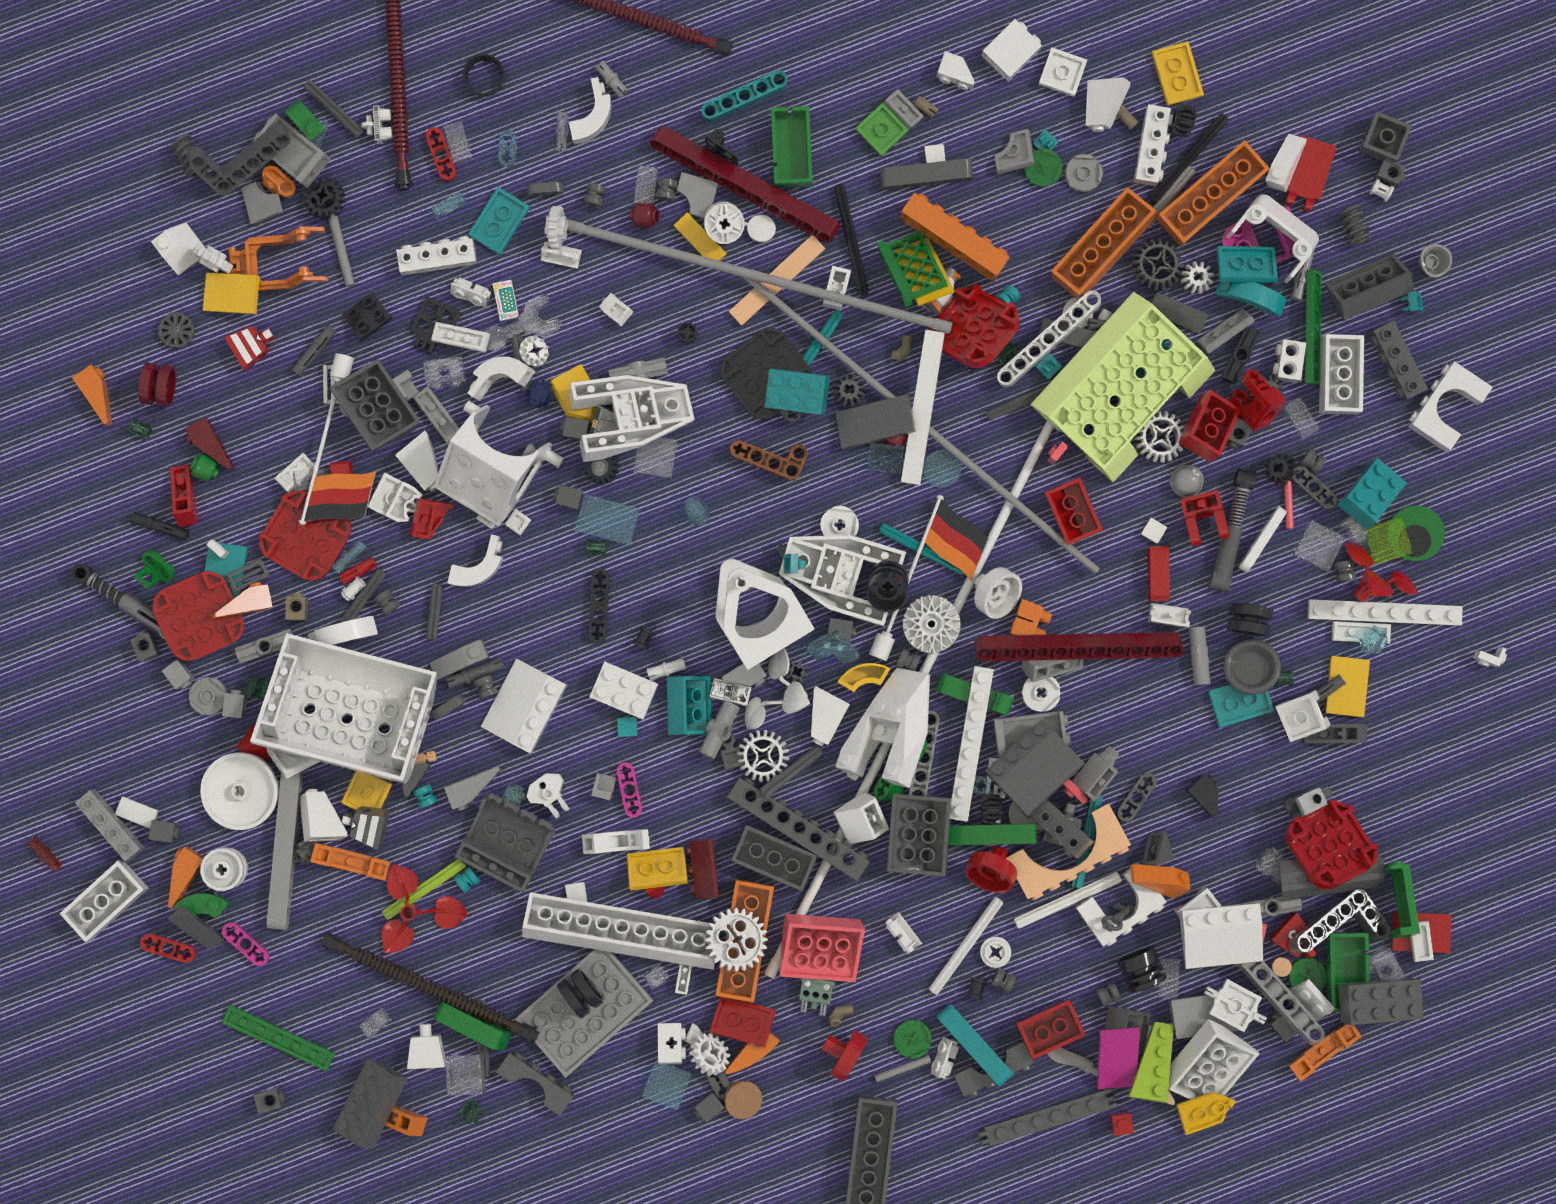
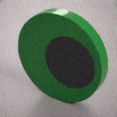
[1388,506,1445,561]

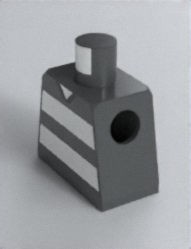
[342,806,391,850]

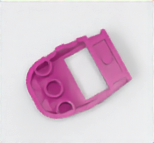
[1222,206,1295,264]

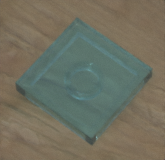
[642,1059,692,1110]

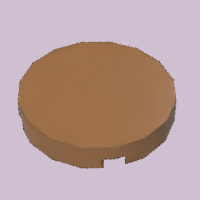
[724,1080,762,1119]

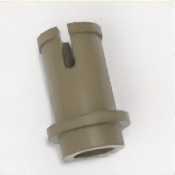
[914,96,939,118]
[1116,105,1138,130]

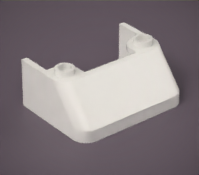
[1226,194,1319,283]

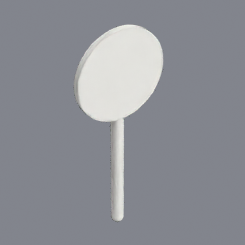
[724,215,776,242]

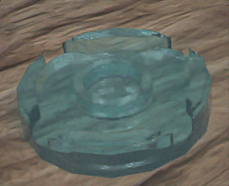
[923,450,961,488]

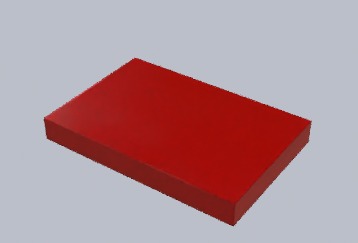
[1391,912,1451,953]
[709,997,776,1048]

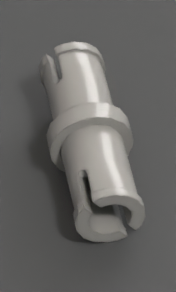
[595,61,628,98]

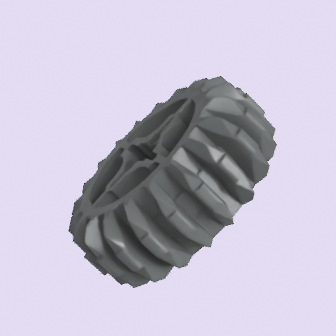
[1131,239,1184,291]

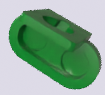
[134,550,175,589]

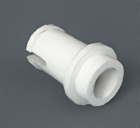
[341,576,366,601]

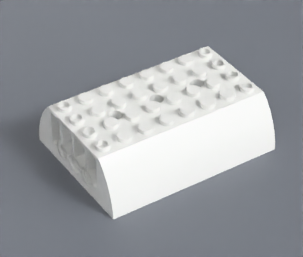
[250,633,437,784]

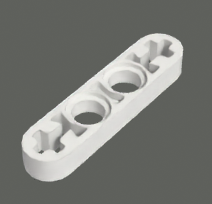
[1238,506,1287,573]

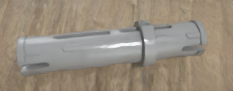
[1290,247,1316,301]

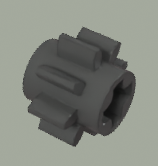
[786,660,809,683]
[294,840,315,864]

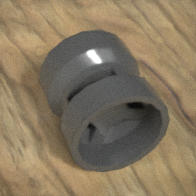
[656,178,677,201]
[584,183,606,207]
[1300,448,1326,474]
[1334,560,1356,582]
[374,589,401,615]
[896,648,921,671]
[473,675,498,700]
[991,968,1017,993]
[1096,982,1121,1007]

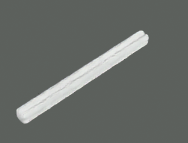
[1014,872,1121,929]
[929,897,1003,995]

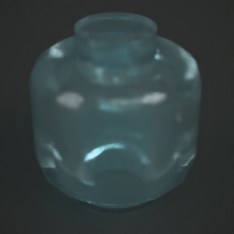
[682,497,710,526]
[1359,625,1388,655]

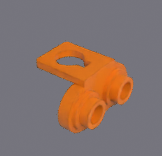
[262,166,295,198]

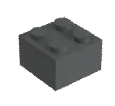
[1358,111,1412,162]

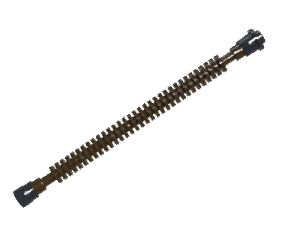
[321,932,540,1044]

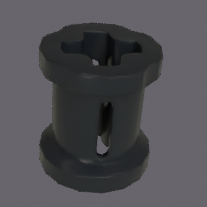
[632,626,656,650]
[966,977,987,1000]

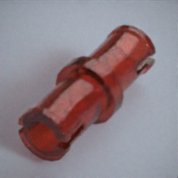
[27,836,63,873]

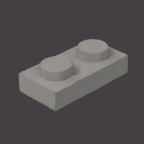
[884,89,924,130]

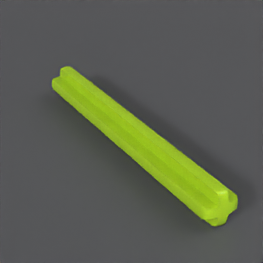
[382,859,466,920]

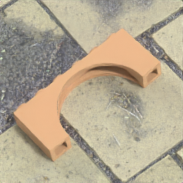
[1006,803,1131,900]

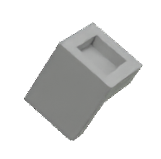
[392,370,419,401]
[591,773,616,800]

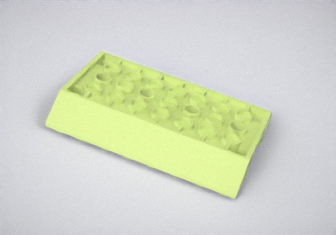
[1030,292,1215,483]

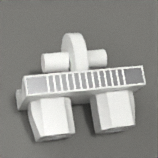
[361,106,393,144]

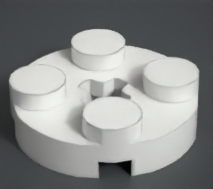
[820,506,859,536]
[1021,677,1060,712]

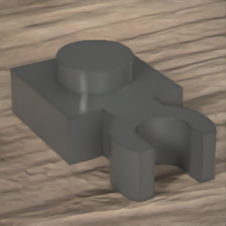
[721,735,744,771]

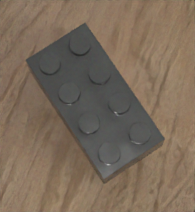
[731,824,817,891]
[1338,977,1424,1025]
[332,1059,408,1149]

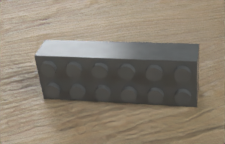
[845,1095,898,1204]

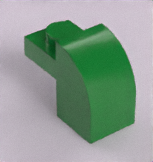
[284,99,324,142]

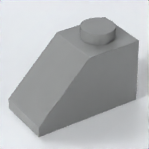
[722,663,767,687]

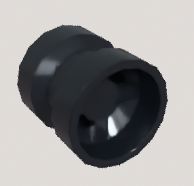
[678,322,697,344]

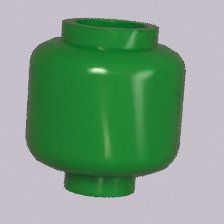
[189,454,220,482]

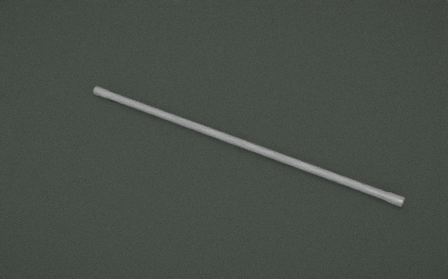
[567,219,953,334]

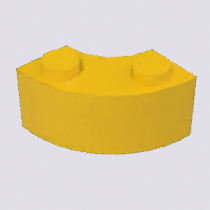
[837,663,890,692]

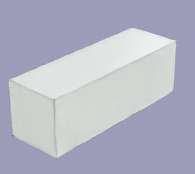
[675,964,692,995]

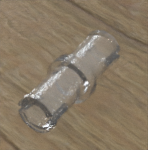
[554,112,570,152]

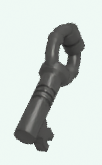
[1101,902,1134,932]

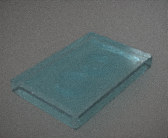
[575,494,640,546]

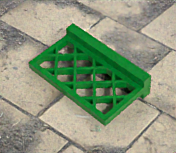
[877,231,947,307]

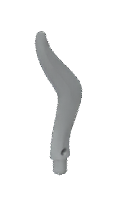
[1047,1047,1098,1077]

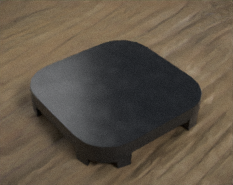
[721,328,812,420]

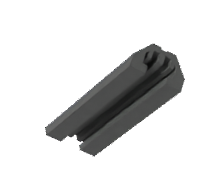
[1279,853,1385,900]

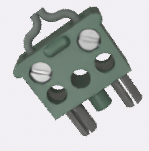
[799,978,835,1016]

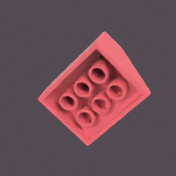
[780,914,865,982]

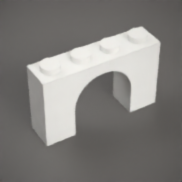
[1408,361,1493,452]
[1075,863,1166,947]

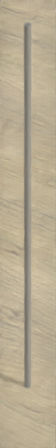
[744,278,1100,574]

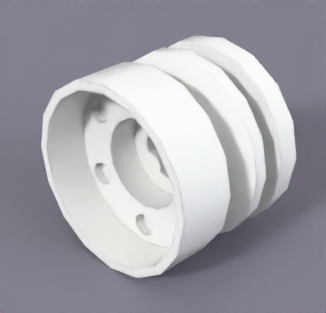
[704,201,744,244]

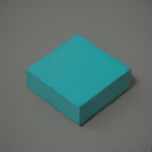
[617,717,638,737]

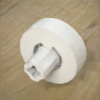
[974,567,1022,619]

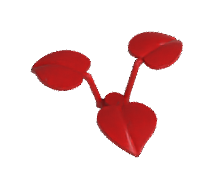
[1343,543,1418,602]
[382,864,468,953]

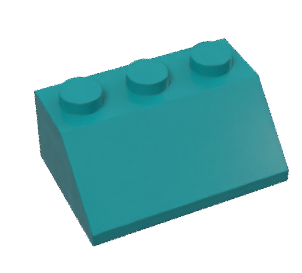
[667,676,712,735]

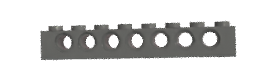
[727,777,871,881]

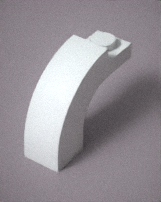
[569,77,611,145]
[468,357,536,401]
[447,535,503,587]
[307,616,378,646]
[582,829,650,854]

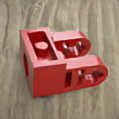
[1229,370,1287,431]
[1180,490,1230,547]

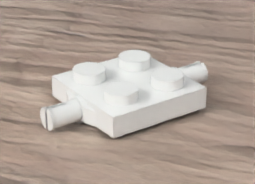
[1204,979,1267,1032]

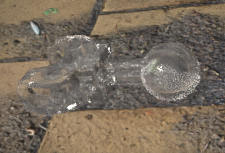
[485,294,563,351]

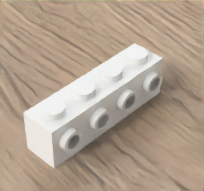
[1133,104,1173,187]
[396,236,477,276]

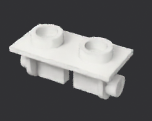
[541,242,582,269]
[450,278,491,308]
[885,912,922,954]
[931,1036,960,1079]

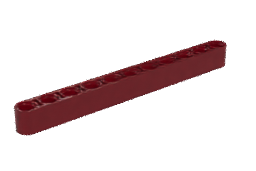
[650,126,840,243]
[974,632,1184,662]

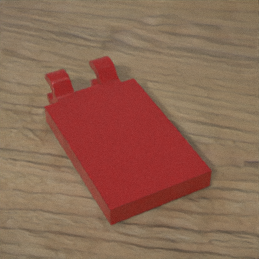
[1284,135,1337,212]

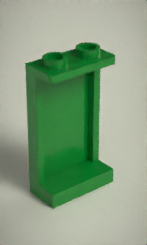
[1384,861,1420,939]

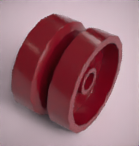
[138,362,177,408]

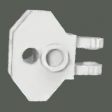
[526,773,569,818]

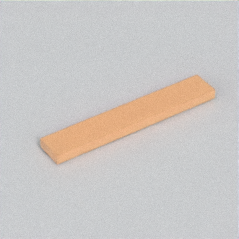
[729,235,825,326]

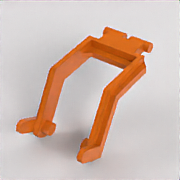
[228,226,328,291]

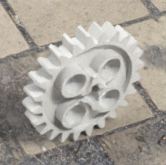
[704,908,768,972]

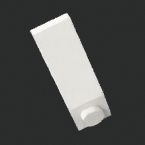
[1266,134,1307,192]

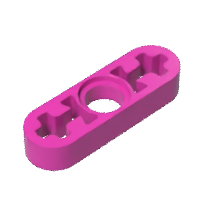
[617,762,642,817]
[222,922,270,966]

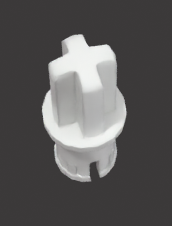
[647,659,686,680]

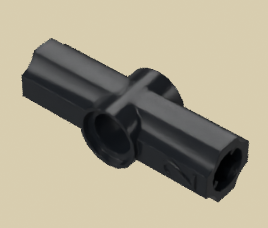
[1220,327,1261,385]

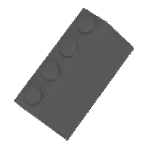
[1324,253,1414,321]

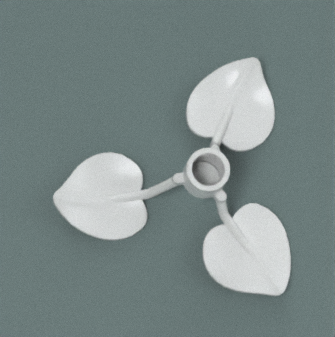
[745,648,810,730]

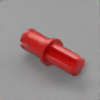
[339,556,377,584]

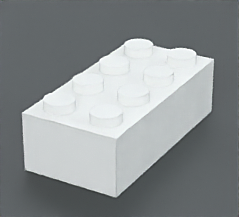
[1319,334,1364,415]
[60,860,149,942]

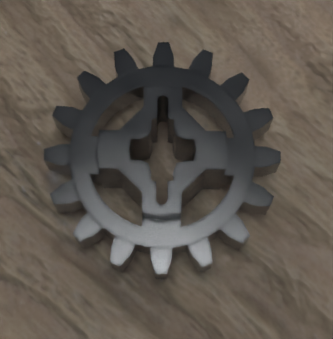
[304,177,346,219]

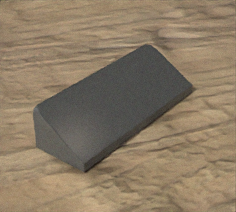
[1151,292,1209,334]
[168,905,224,949]

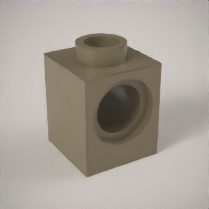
[285,593,309,621]

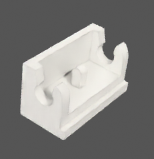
[1148,603,1191,628]

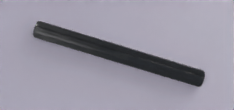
[1149,113,1228,203]
[834,184,868,295]

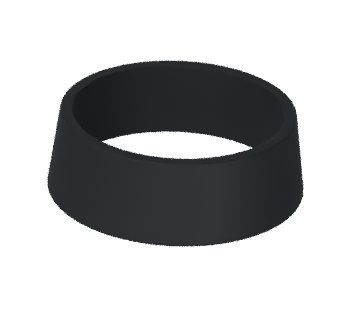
[463,54,505,96]

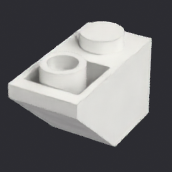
[936,51,975,90]

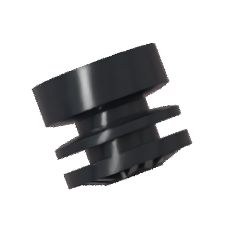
[867,561,909,612]
[1117,946,1167,993]

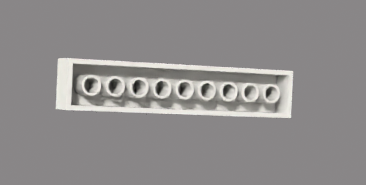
[522,892,720,970]

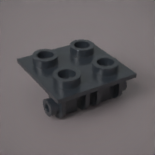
[705,129,738,165]
[342,292,392,341]

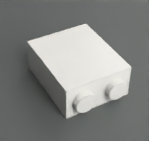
[981,19,1042,82]

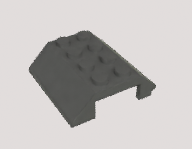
[455,793,555,893]

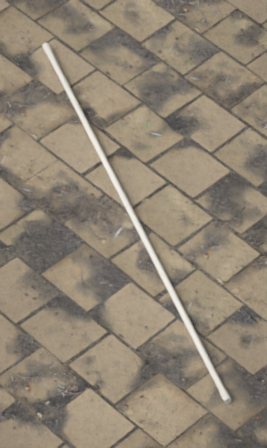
[764,309,1113,979]

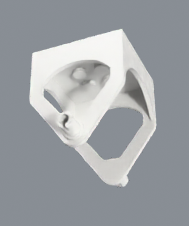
[434,400,564,526]
[715,559,814,670]

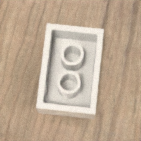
[590,661,659,720]

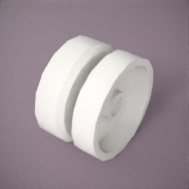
[200,847,248,891]

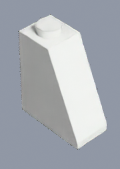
[1086,77,1130,132]
[395,431,439,492]
[811,686,850,747]
[300,789,347,842]

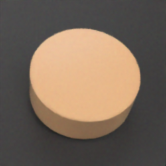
[1271,957,1292,977]

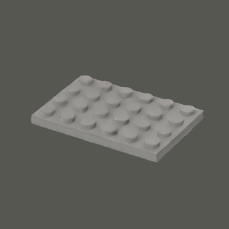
[515,949,653,1078]

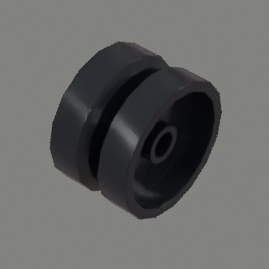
[1227,603,1273,636]
[556,968,604,1019]

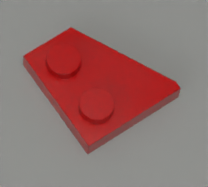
[410,498,454,539]

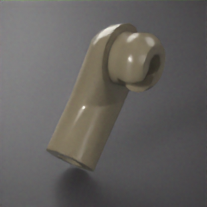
[891,336,912,361]
[829,1005,854,1027]

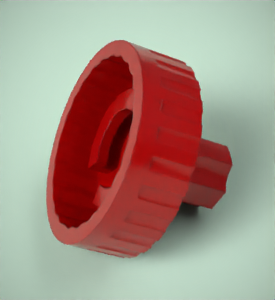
[965,845,1018,893]
[821,1030,868,1082]

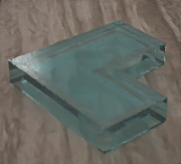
[806,630,860,665]

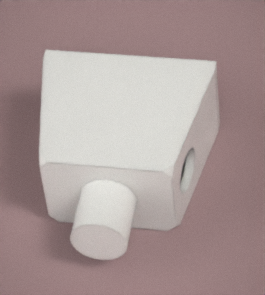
[407,1023,447,1069]

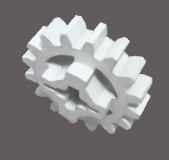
[545,206,568,248]
[192,245,233,274]
[689,1033,730,1076]

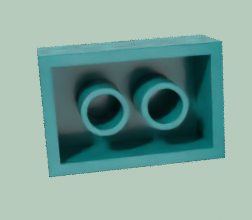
[765,368,830,415]
[1337,458,1407,530]

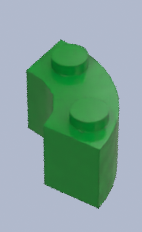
[173,892,233,918]

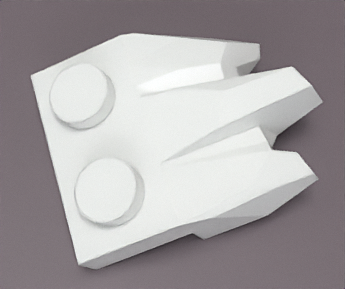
[367,473,422,522]

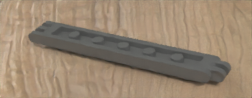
[977,1088,1118,1146]

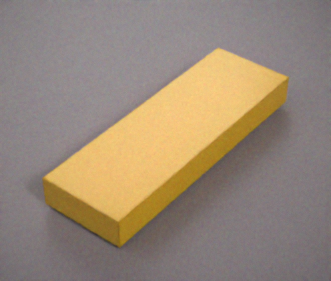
[674,212,727,261]

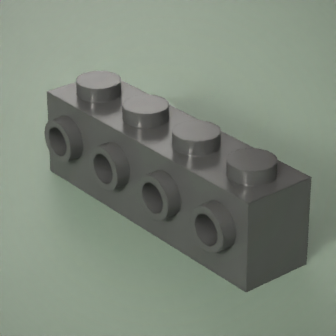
[1369,321,1428,401]
[1021,799,1094,859]

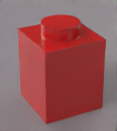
[1109,1110,1134,1136]

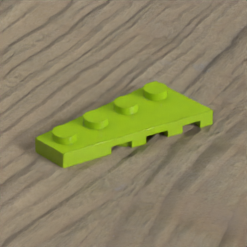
[1128,1022,1174,1103]

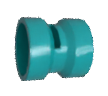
[995,285,1020,304]
[413,784,438,809]
[454,866,481,893]

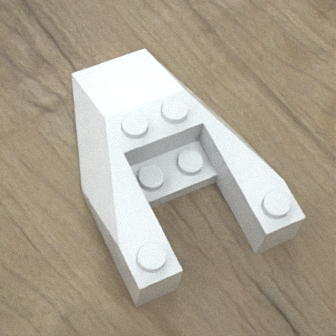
[568,375,695,462]
[779,535,906,627]
[835,668,930,788]

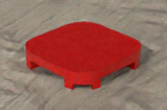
[928,284,1020,368]
[259,490,352,581]
[152,571,244,661]
[1285,799,1379,890]

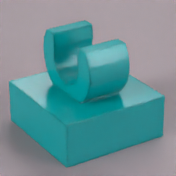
[1032,129,1059,150]
[1401,291,1424,313]
[1035,353,1062,380]
[783,554,806,574]

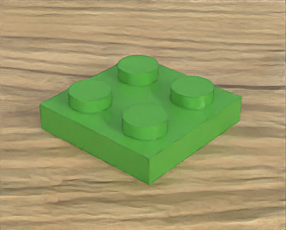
[855,103,909,157]

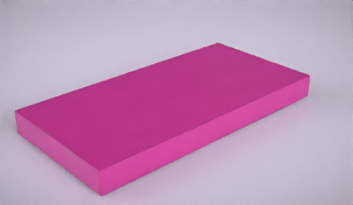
[1097,1027,1140,1089]

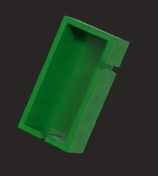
[771,106,813,188]
[1325,931,1370,1012]

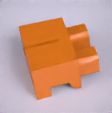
[1009,599,1052,635]

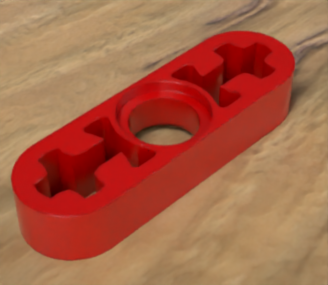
[426,127,457,182]
[140,933,197,963]

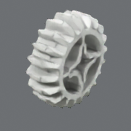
[1134,411,1185,463]
[737,730,789,782]

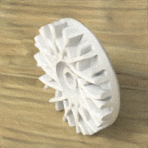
[903,595,960,653]

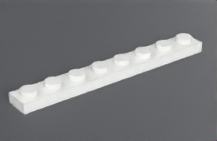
[1307,600,1462,626]
[951,666,994,822]

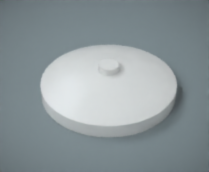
[201,752,279,830]

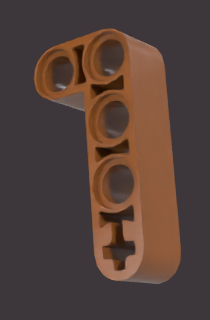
[730,440,808,481]

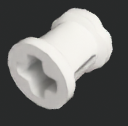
[1369,178,1394,202]

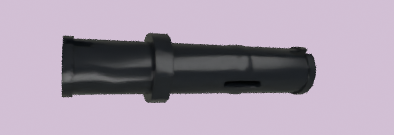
[130,511,189,541]

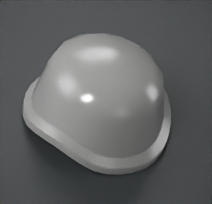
[1418,244,1452,278]
[1170,465,1204,498]

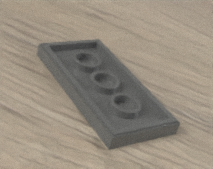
[835,394,916,450]

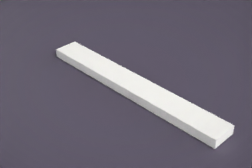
[901,330,945,485]

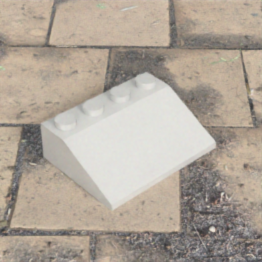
[481,659,567,753]
[1179,903,1263,969]
[1169,1019,1259,1099]

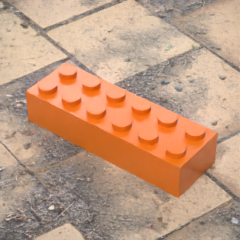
[1156,140,1270,247]
[1051,187,1156,300]
[899,193,1010,282]
[716,879,774,1002]

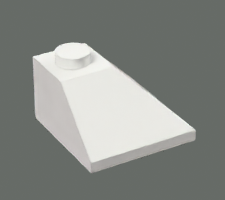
[151,223,206,276]

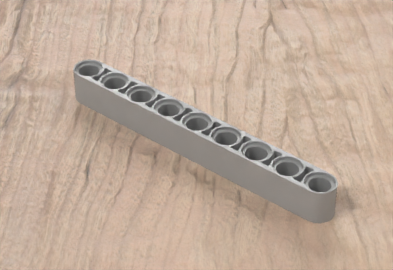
[267,770,304,930]

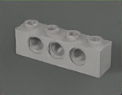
[75,790,145,862]

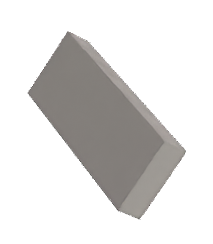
[1197,309,1255,354]
[413,386,460,444]

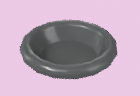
[1223,639,1281,695]

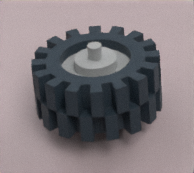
[583,455,620,485]

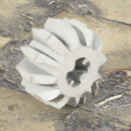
[1181,261,1214,294]

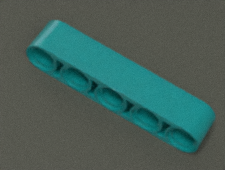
[701,70,788,123]
[936,1004,1014,1087]

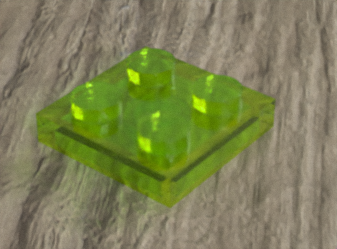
[1364,517,1413,564]

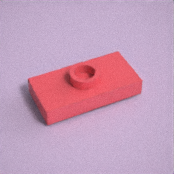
[1046,442,1068,465]
[1063,779,1088,804]

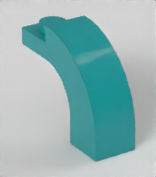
[1215,282,1287,317]

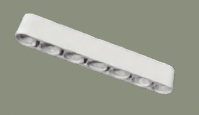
[997,291,1101,387]

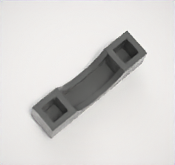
[953,1040,1034,1097]
[496,1051,575,1116]

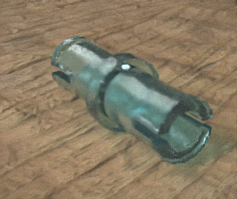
[331,539,367,574]

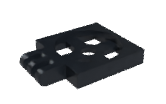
[410,296,462,355]

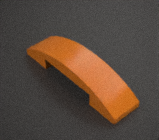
[310,843,391,881]
[1289,1024,1362,1082]

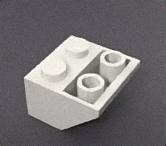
[833,792,889,844]

